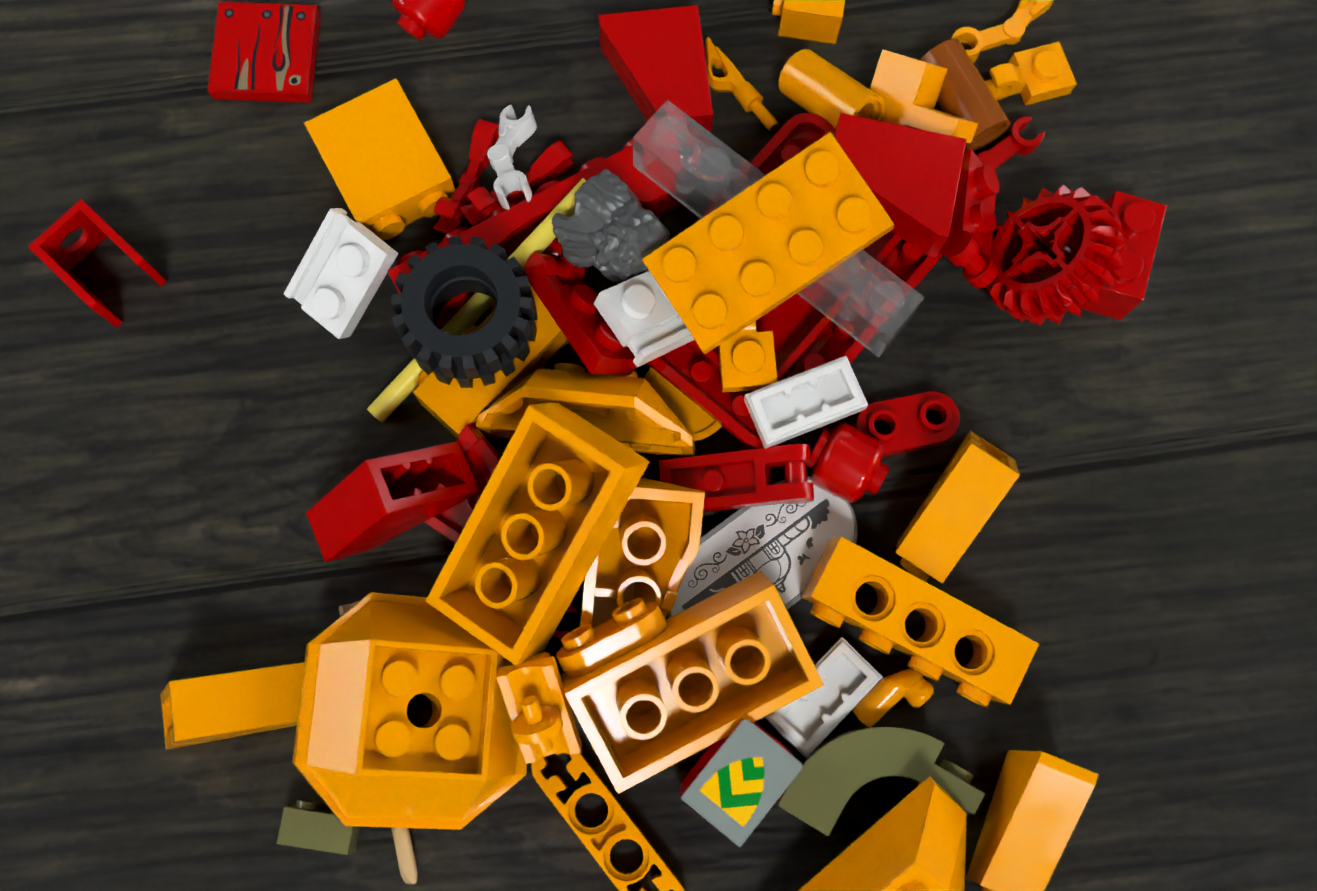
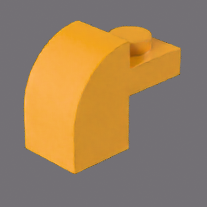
[870,49,978,143]

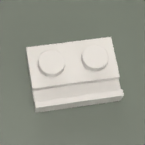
[284,208,398,339]
[593,271,695,367]

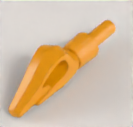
[705,37,779,132]

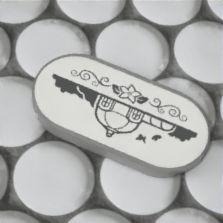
[667,477,857,618]

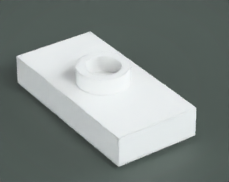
[744,356,868,449]
[764,637,883,758]

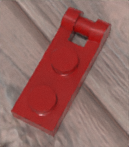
[943,149,1000,289]
[525,253,636,375]
[659,444,814,512]

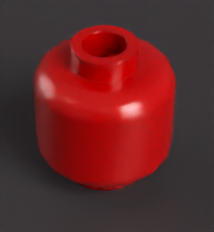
[391,0,466,41]
[806,423,890,503]

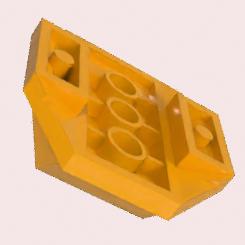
[293,592,527,830]

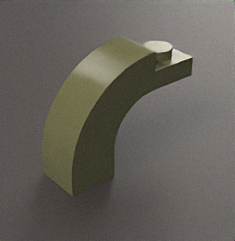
[775,727,985,836]

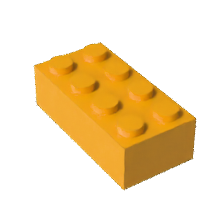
[426,402,650,666]
[562,570,824,794]

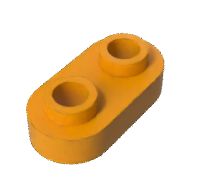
[556,598,667,678]

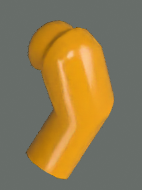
[852,668,934,728]

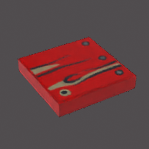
[208,2,321,103]

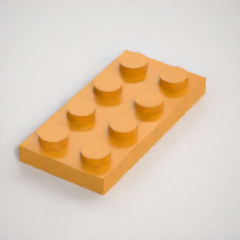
[642,132,894,354]

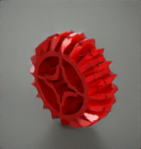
[985,185,1127,326]

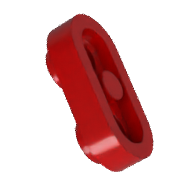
[853,392,960,457]

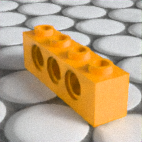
[800,536,1039,708]

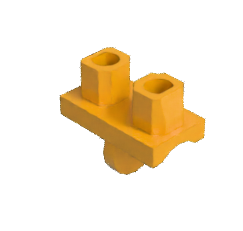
[496,652,582,764]

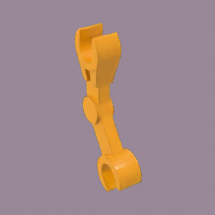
[951,0,1054,63]

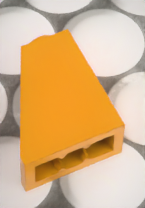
[895,430,1020,583]
[160,662,304,750]
[966,750,1099,891]

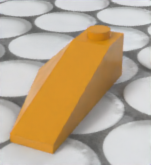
[579,478,705,628]

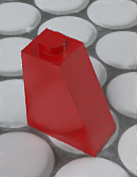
[598,5,713,145]
[823,113,967,257]
[306,441,479,563]

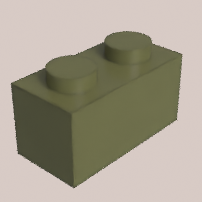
[276,800,360,855]

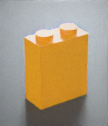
[304,79,455,240]

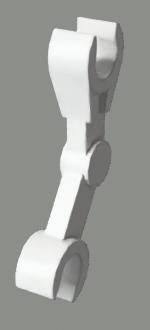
[487,105,537,210]

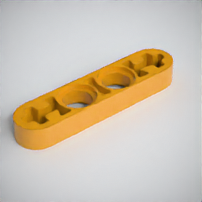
[531,753,685,891]

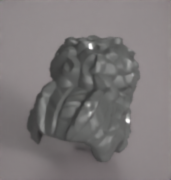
[552,169,670,282]

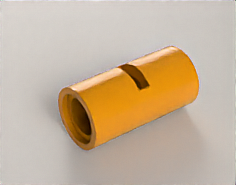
[779,49,885,128]

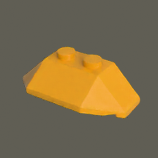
[476,363,696,457]
[798,776,967,891]

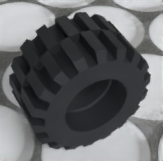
[391,236,538,388]

